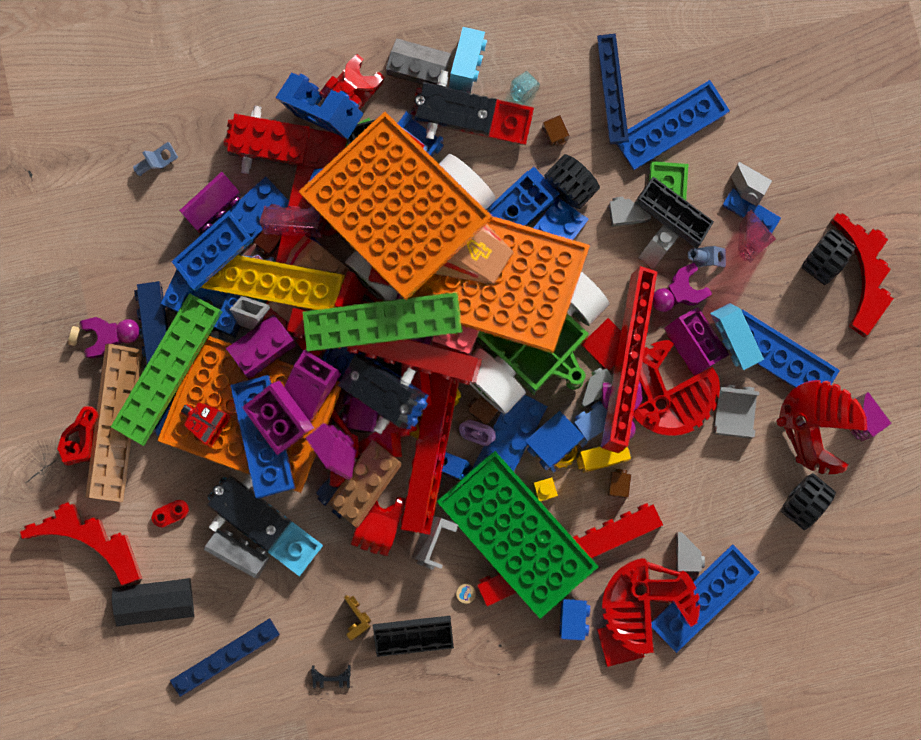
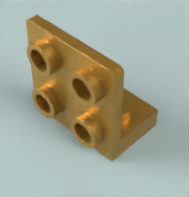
[344,595,372,641]

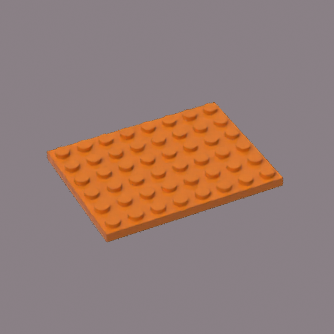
[299,111,493,300]
[409,216,590,353]
[157,336,341,493]

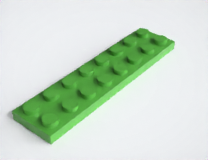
[303,292,462,351]
[111,293,222,446]

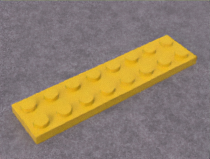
[200,255,345,310]

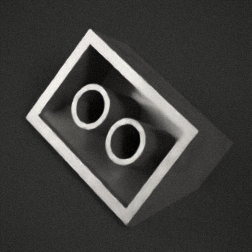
[386,39,451,85]
[203,528,269,578]

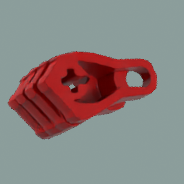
[319,54,385,110]
[57,406,99,466]
[351,497,405,556]

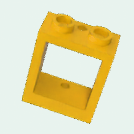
[576,447,631,473]

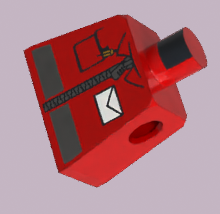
[181,402,231,448]

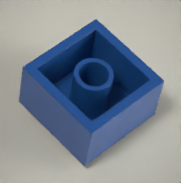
[559,599,590,640]

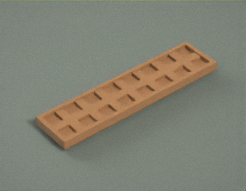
[85,344,142,502]

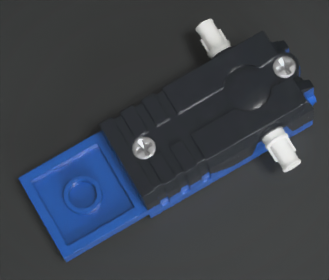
[321,347,429,433]

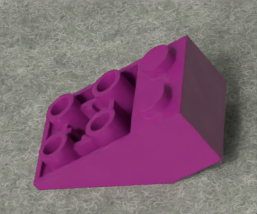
[284,350,341,423]

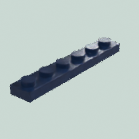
[597,33,629,145]
[170,618,280,697]

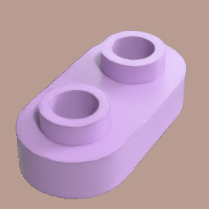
[459,420,496,446]

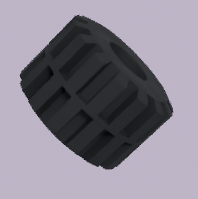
[544,154,600,209]
[802,229,856,286]
[781,473,836,530]

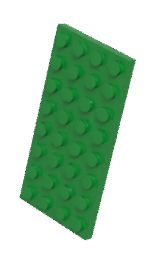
[437,451,598,619]

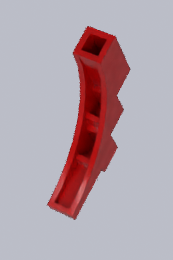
[830,213,894,338]
[355,363,432,459]
[20,502,142,585]

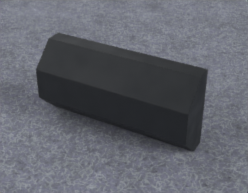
[634,177,714,248]
[112,578,195,627]
[372,615,454,657]

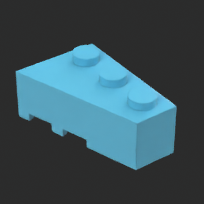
[449,27,487,93]
[710,303,764,370]

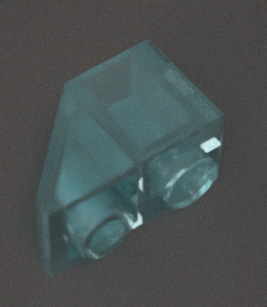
[510,71,540,104]

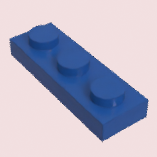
[722,188,781,235]

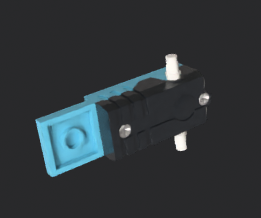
[206,474,324,576]

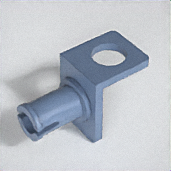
[133,142,178,176]
[688,246,726,267]

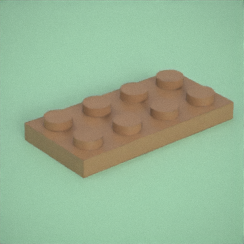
[328,440,402,527]

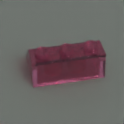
[260,204,324,238]
[738,210,776,263]

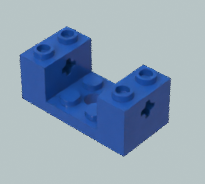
[276,72,363,139]
[486,171,554,226]
[161,269,241,338]

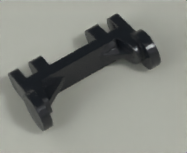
[311,665,351,689]

